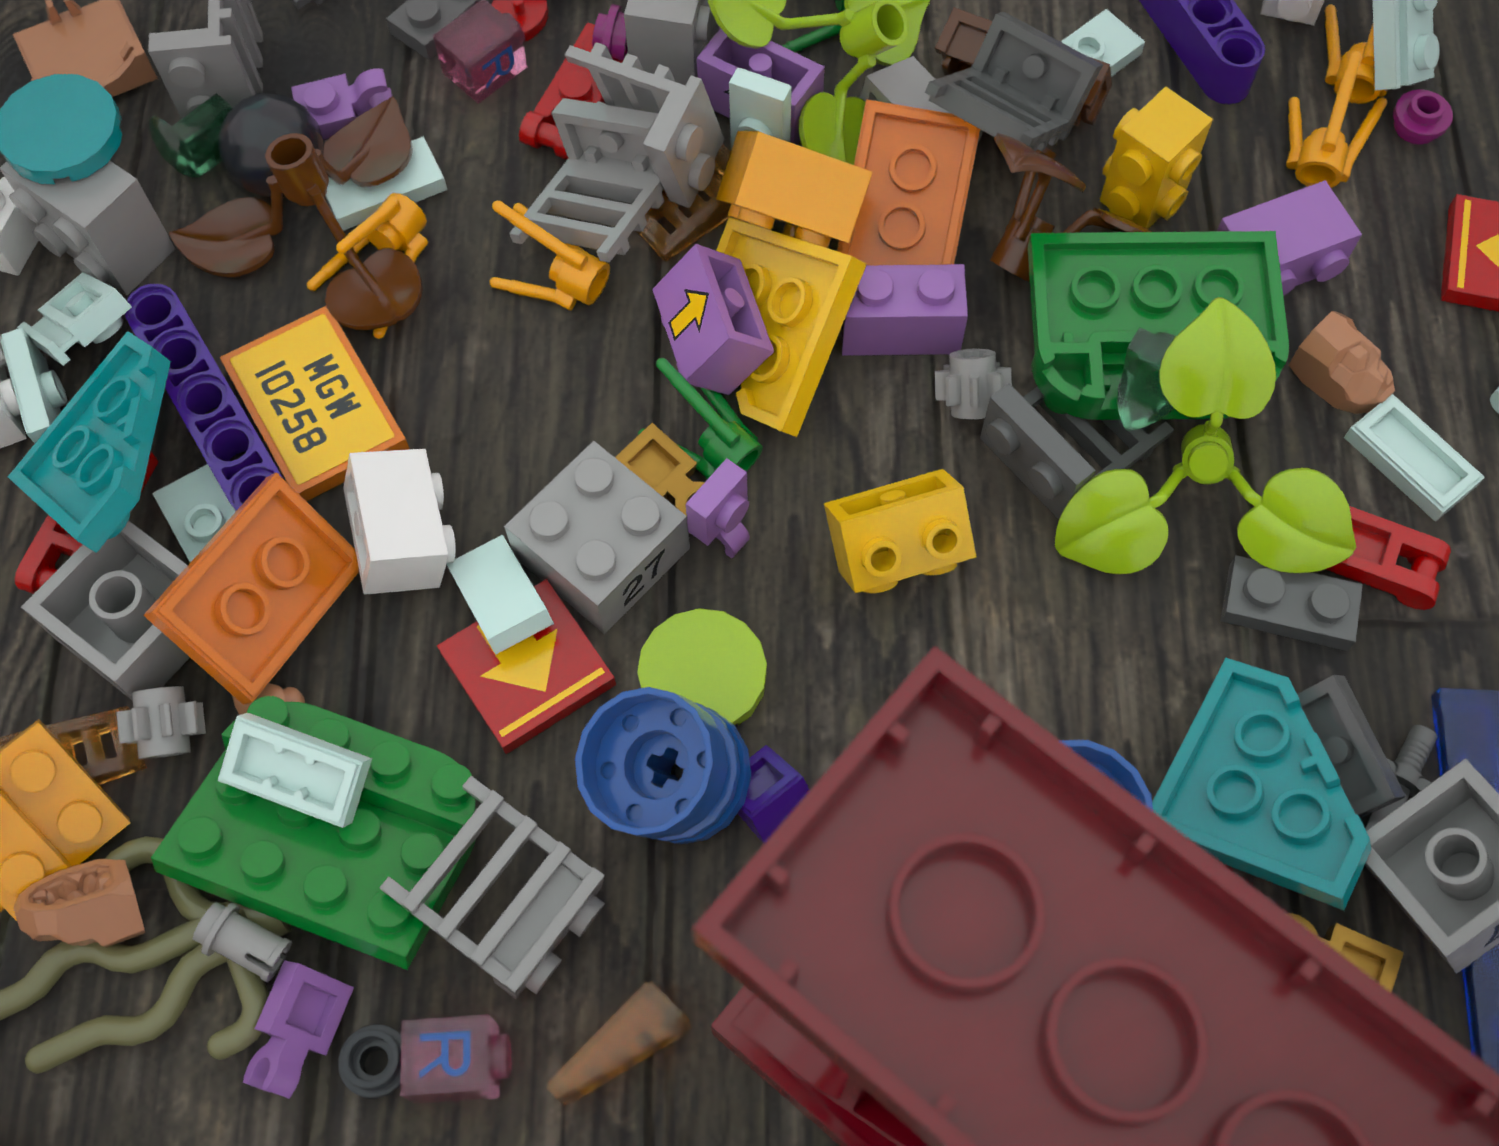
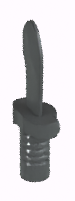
[1364,725,1438,831]

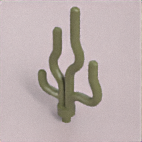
[0,836,292,1074]

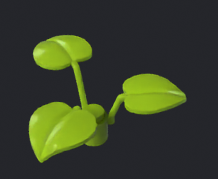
[707,0,930,165]
[1055,297,1356,574]

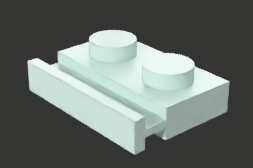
[1373,0,1439,90]
[17,272,132,366]

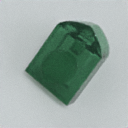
[148,93,232,178]
[1117,327,1176,431]

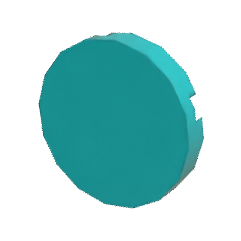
[0,74,123,184]

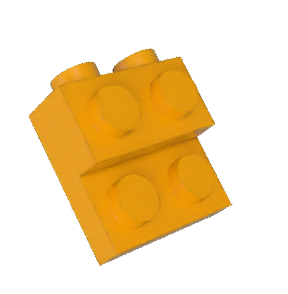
[0,719,130,921]

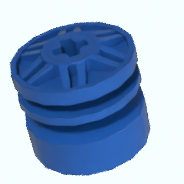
[575,687,751,844]

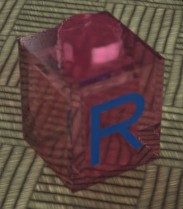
[433,0,527,104]
[400,1015,511,1104]

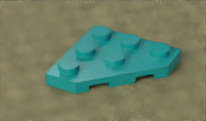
[8,331,171,553]
[1152,658,1371,910]

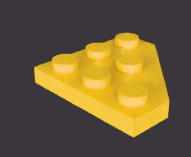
[716,217,867,437]

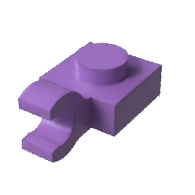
[291,69,393,140]
[686,458,750,558]
[243,960,354,1099]

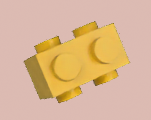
[1099,86,1213,229]
[824,469,976,593]

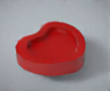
[491,0,548,41]

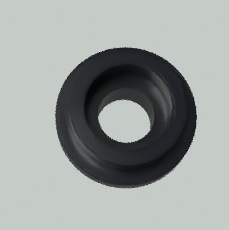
[338,1024,411,1099]

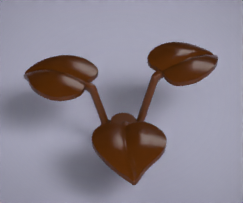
[169,96,422,330]
[990,133,1152,282]

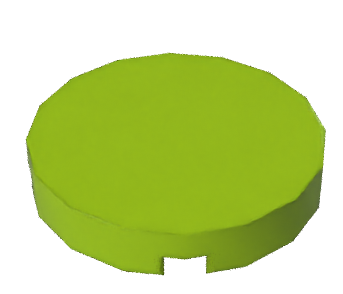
[637,608,767,726]

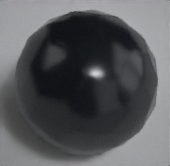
[219,93,324,198]

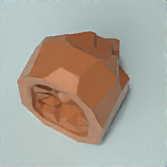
[1289,311,1395,414]
[14,859,145,948]

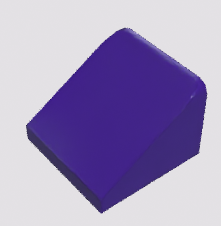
[738,745,810,844]

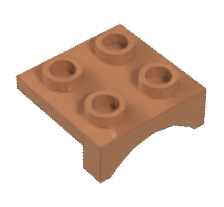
[13,0,158,97]

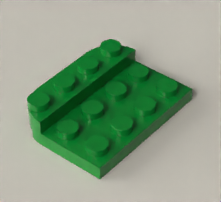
[1028,231,1289,420]
[151,696,476,970]

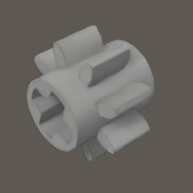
[935,349,1012,419]
[116,686,206,759]

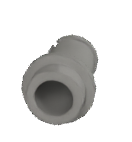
[193,902,292,982]

